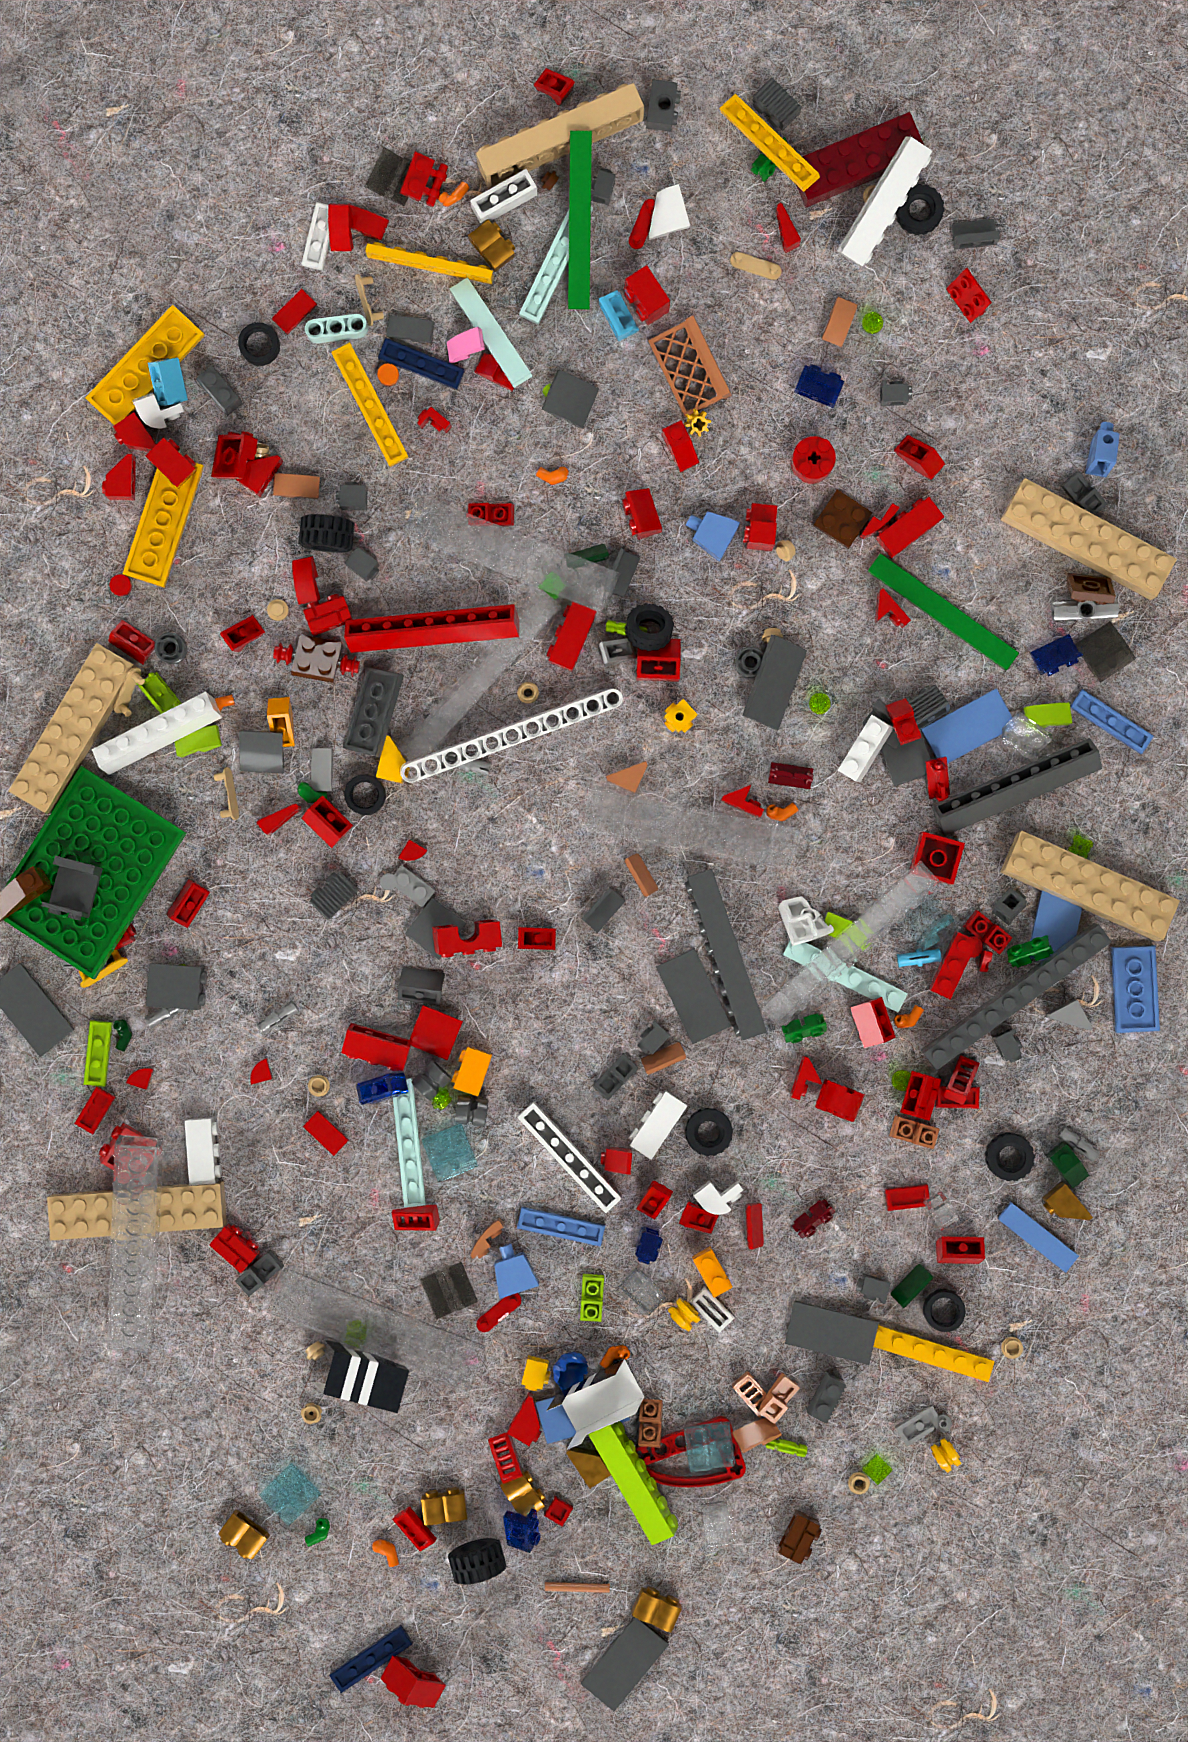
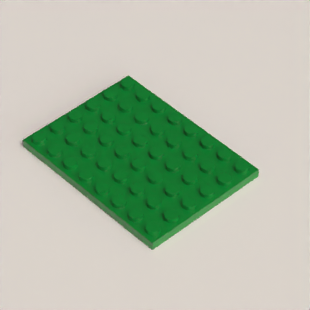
[4,766,187,979]

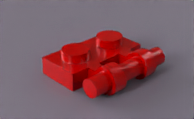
[399,151,448,207]

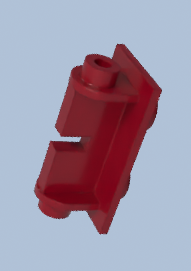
[768,762,814,790]
[792,1198,835,1239]

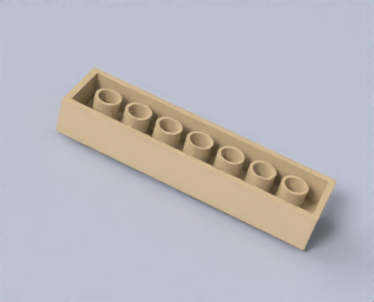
[476,83,644,189]
[1000,478,1177,600]
[9,643,137,814]
[1000,831,1180,941]
[47,1181,227,1241]

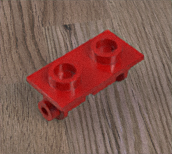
[925,756,950,802]

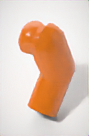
[439,182,470,207]
[536,466,569,485]
[215,694,235,721]
[766,802,799,822]
[894,1005,924,1028]
[599,1345,630,1368]
[372,1539,399,1567]

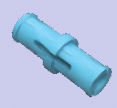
[897,948,942,968]

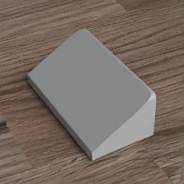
[311,748,333,792]

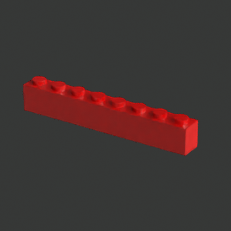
[344,604,520,653]

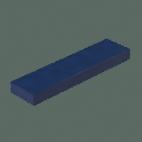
[378,338,465,390]
[329,1625,413,1693]

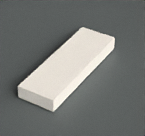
[301,202,330,271]

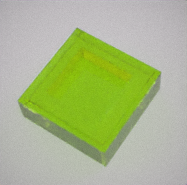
[862,1453,893,1485]

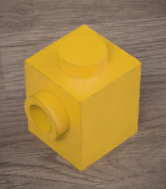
[521,1355,551,1391]

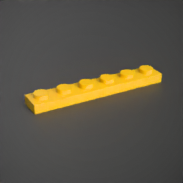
[720,94,820,192]
[365,242,494,284]
[331,342,409,467]
[873,1325,995,1382]

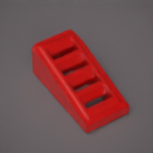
[776,203,801,253]
[256,803,301,835]
[944,1055,980,1104]
[391,1205,440,1231]
[488,1432,523,1484]

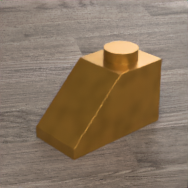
[1042,1182,1093,1220]
[566,1447,611,1489]

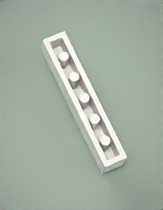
[837,137,932,266]
[92,692,222,775]
[518,1101,622,1213]

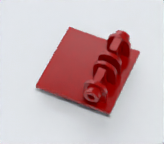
[946,268,992,323]

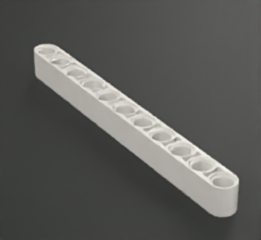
[400,688,623,783]

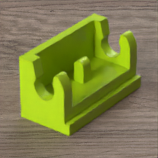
[136,672,182,714]

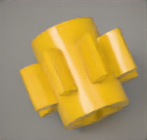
[683,409,711,437]

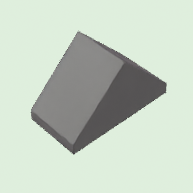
[599,638,637,667]
[1045,999,1092,1031]

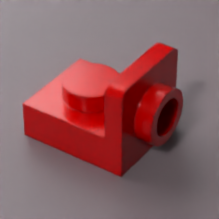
[417,407,452,433]

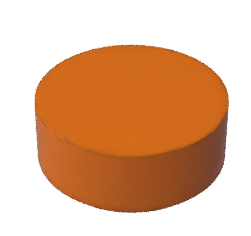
[377,363,399,386]

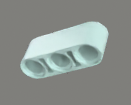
[305,314,369,343]

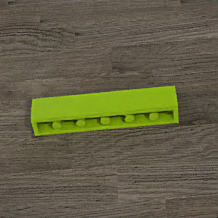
[588,1421,678,1545]

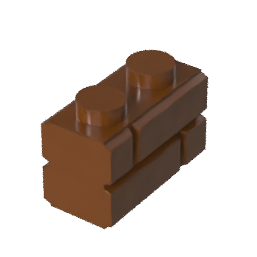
[777,1510,822,1565]

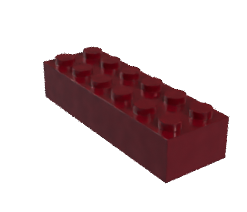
[796,112,924,208]

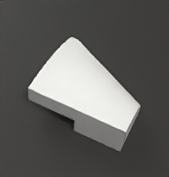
[648,184,690,240]
[778,896,834,946]

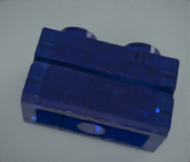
[794,364,845,408]
[356,1073,408,1105]
[634,1226,663,1264]

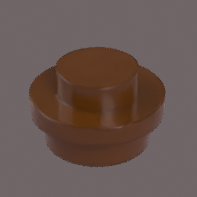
[540,170,559,191]

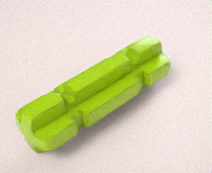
[605,620,647,636]
[765,1438,808,1457]

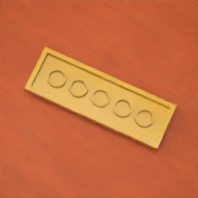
[85,305,205,425]
[122,463,204,588]

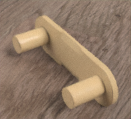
[730,252,782,280]
[355,274,384,326]
[113,667,145,717]
[214,767,239,820]

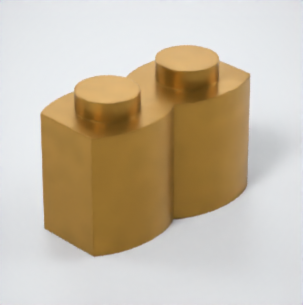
[468,220,515,272]
[500,1468,546,1521]
[421,1487,468,1526]
[218,1509,270,1560]
[631,1586,682,1633]

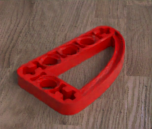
[635,1416,746,1487]

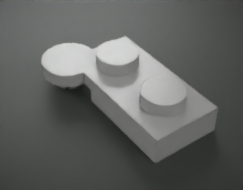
[380,865,436,908]
[895,1404,952,1447]

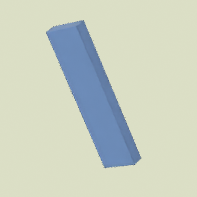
[1070,689,1154,754]
[997,1202,1079,1273]
[517,1207,605,1247]

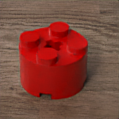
[791,436,836,484]
[815,1079,865,1122]

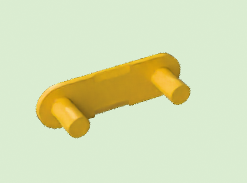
[79,949,128,988]

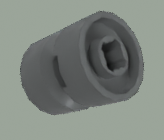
[411,1060,452,1101]
[455,1096,489,1127]

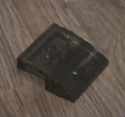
[364,147,411,206]
[1074,621,1136,683]
[420,1262,478,1319]

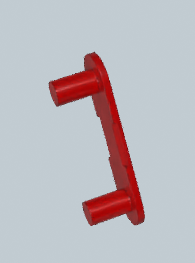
[629,199,655,249]
[476,1293,522,1332]

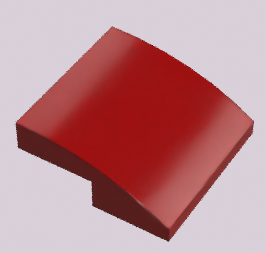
[410,1005,463,1060]

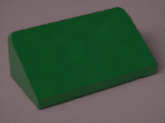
[564,544,609,571]
[890,1264,933,1308]

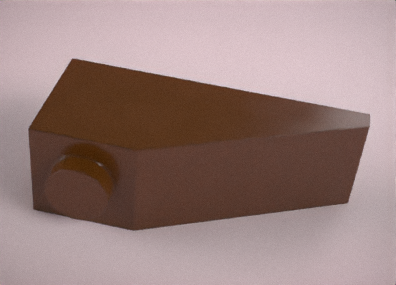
[0,866,53,922]

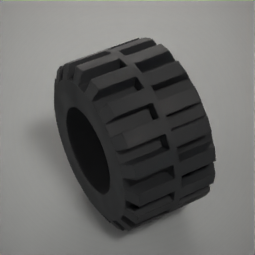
[298,514,355,553]
[448,1538,507,1585]

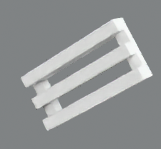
[689,1286,735,1333]

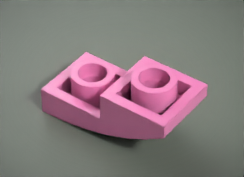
[447,327,485,364]

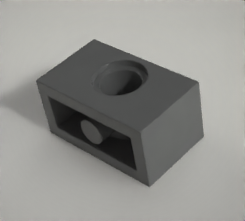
[646,79,681,132]

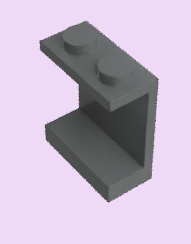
[41,856,103,920]
[146,963,207,1010]

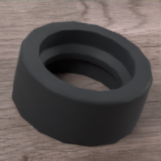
[238,322,280,366]
[344,774,386,815]
[923,1289,966,1332]

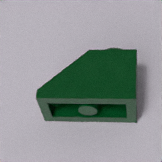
[1045,1142,1090,1189]

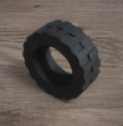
[895,184,945,236]
[625,603,674,651]
[685,1108,733,1156]
[985,1132,1035,1182]

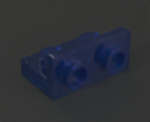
[1030,634,1083,677]
[503,1508,541,1553]

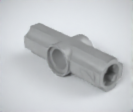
[1051,599,1119,621]

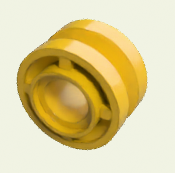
[668,1298,701,1332]
[930,1438,962,1473]

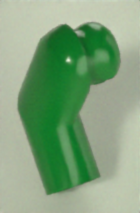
[297,782,327,803]
[305,1518,330,1547]

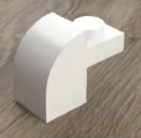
[132,393,184,429]
[693,1180,743,1215]

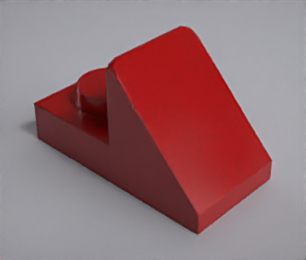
[533,68,575,106]
[475,353,514,392]
[875,588,911,628]
[220,615,265,652]
[885,698,921,745]
[720,785,764,818]
[518,927,556,950]
[790,1055,823,1100]
[636,1181,673,1220]
[679,1202,719,1234]

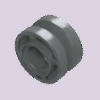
[155,632,188,664]
[735,647,764,679]

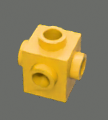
[664,699,698,733]

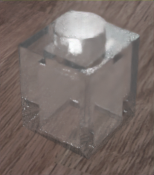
[923,1191,959,1231]

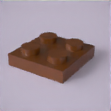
[813,489,873,549]
[1066,573,1116,605]

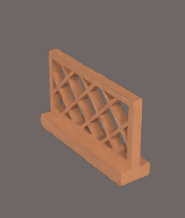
[648,316,732,418]

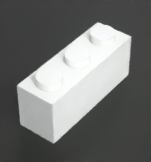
[470,169,537,224]
[838,715,894,782]
[629,1090,687,1160]
[185,1117,222,1186]

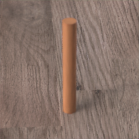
[545,1582,610,1593]

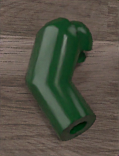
[113,1019,133,1052]

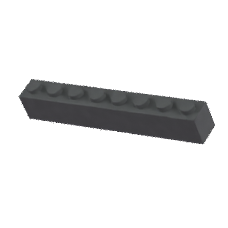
[932,738,1102,836]
[684,869,767,1040]

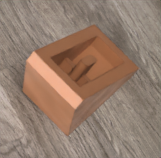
[606,761,648,794]

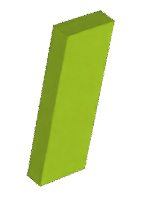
[83,1020,113,1087]

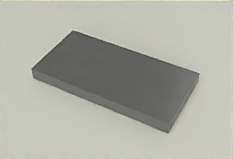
[742,635,807,730]
[343,666,404,758]
[656,948,731,1044]
[0,963,75,1057]
[785,1301,879,1365]
[581,1617,669,1712]

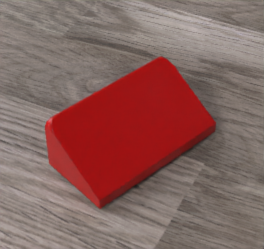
[108,620,155,665]
[166,879,210,928]
[745,1203,764,1249]

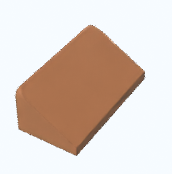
[624,853,658,897]
[641,1042,686,1075]

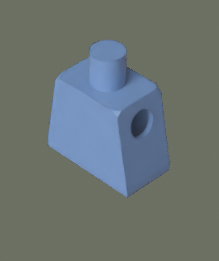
[1085,422,1119,478]
[686,511,740,562]
[494,1243,539,1298]

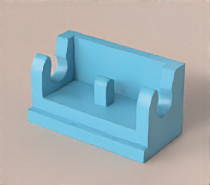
[599,290,639,342]
[148,357,188,405]

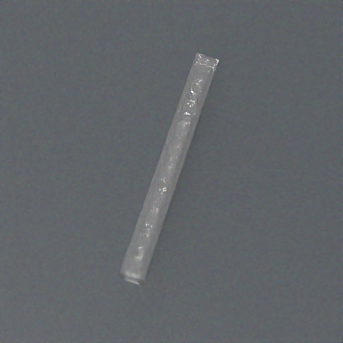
[399,589,561,760]
[761,860,940,1027]

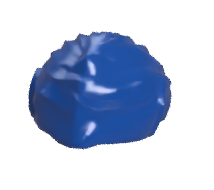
[553,1352,588,1391]

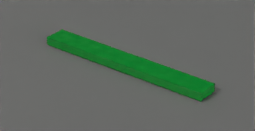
[568,131,592,310]
[867,553,1019,671]

